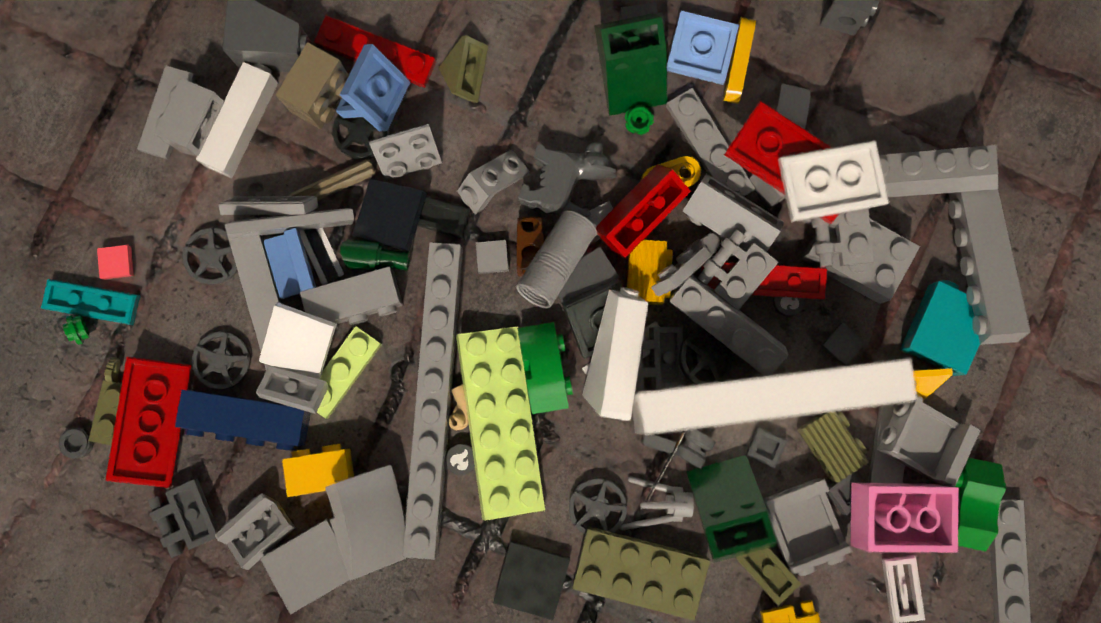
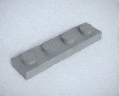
[666,88,755,197]
[990,499,1031,623]

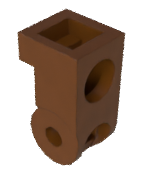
[517,217,544,276]

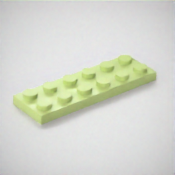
[456,326,545,521]

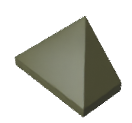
[439,35,488,103]

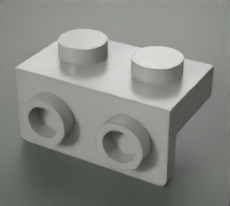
[215,494,295,570]

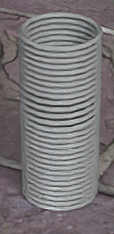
[516,211,597,308]

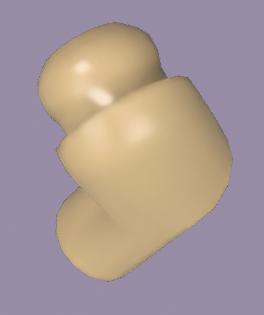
[448,384,469,430]

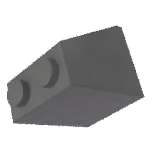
[223,0,316,72]

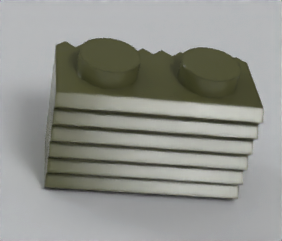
[797,410,869,483]

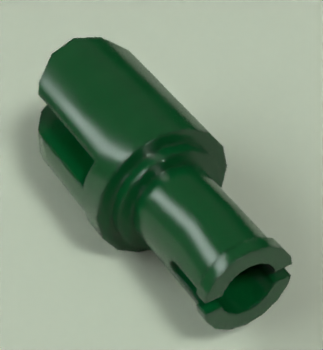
[340,239,411,272]

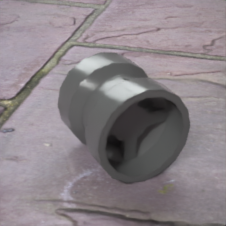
[674,428,716,469]

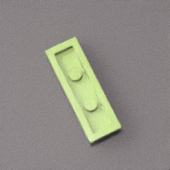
[317,326,382,419]

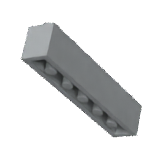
[948,189,1030,345]

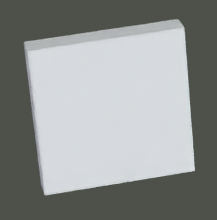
[259,303,337,379]

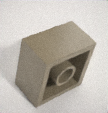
[276,42,349,129]

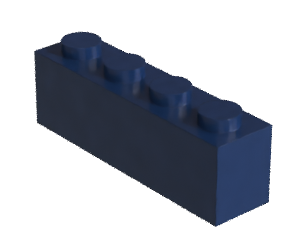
[175,390,311,451]

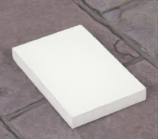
[778,140,889,222]

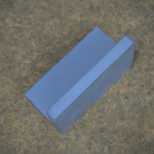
[264,228,316,298]

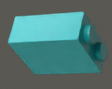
[900,280,980,376]

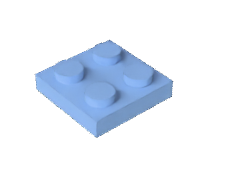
[667,11,739,85]

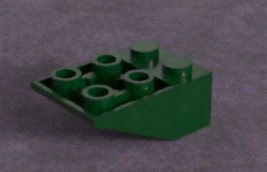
[594,13,667,116]
[686,455,777,563]

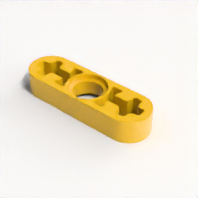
[723,17,756,104]

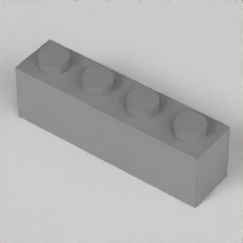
[879,145,998,197]
[669,274,788,377]

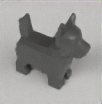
[518,142,617,217]

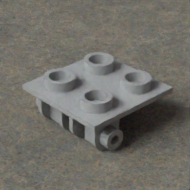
[369,124,442,180]

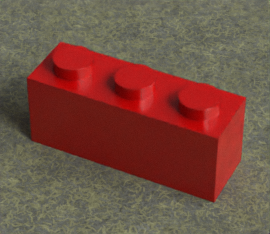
[595,164,691,258]

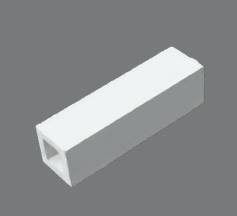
[196,62,278,178]

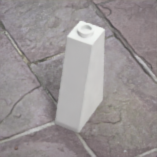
[582,287,648,421]

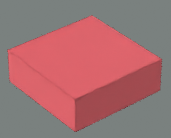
[97,245,134,280]

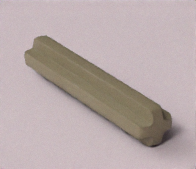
[289,159,376,201]

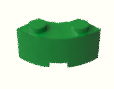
[518,322,573,414]
[952,458,1006,551]

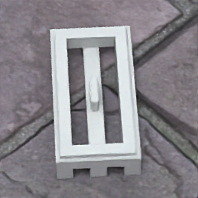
[882,555,925,623]

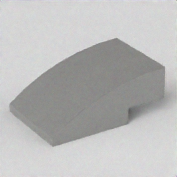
[325,465,406,581]

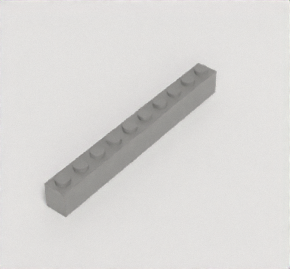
[403,242,463,560]

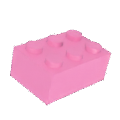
[850,482,958,552]

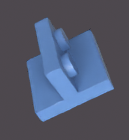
[336,44,410,131]

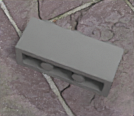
[682,174,784,252]
[300,267,403,330]

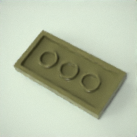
[573,526,710,621]

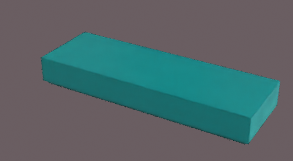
[41,279,140,325]

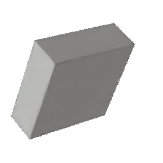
[476,240,509,274]

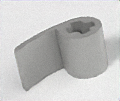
[776,84,810,129]

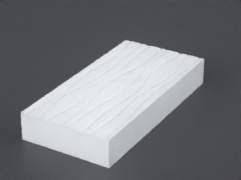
[632,359,917,434]

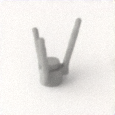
[619,476,694,531]

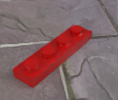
[314,15,436,88]
[701,262,827,299]

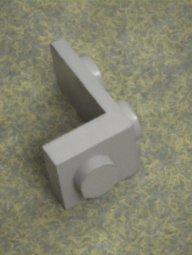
[457,150,529,214]

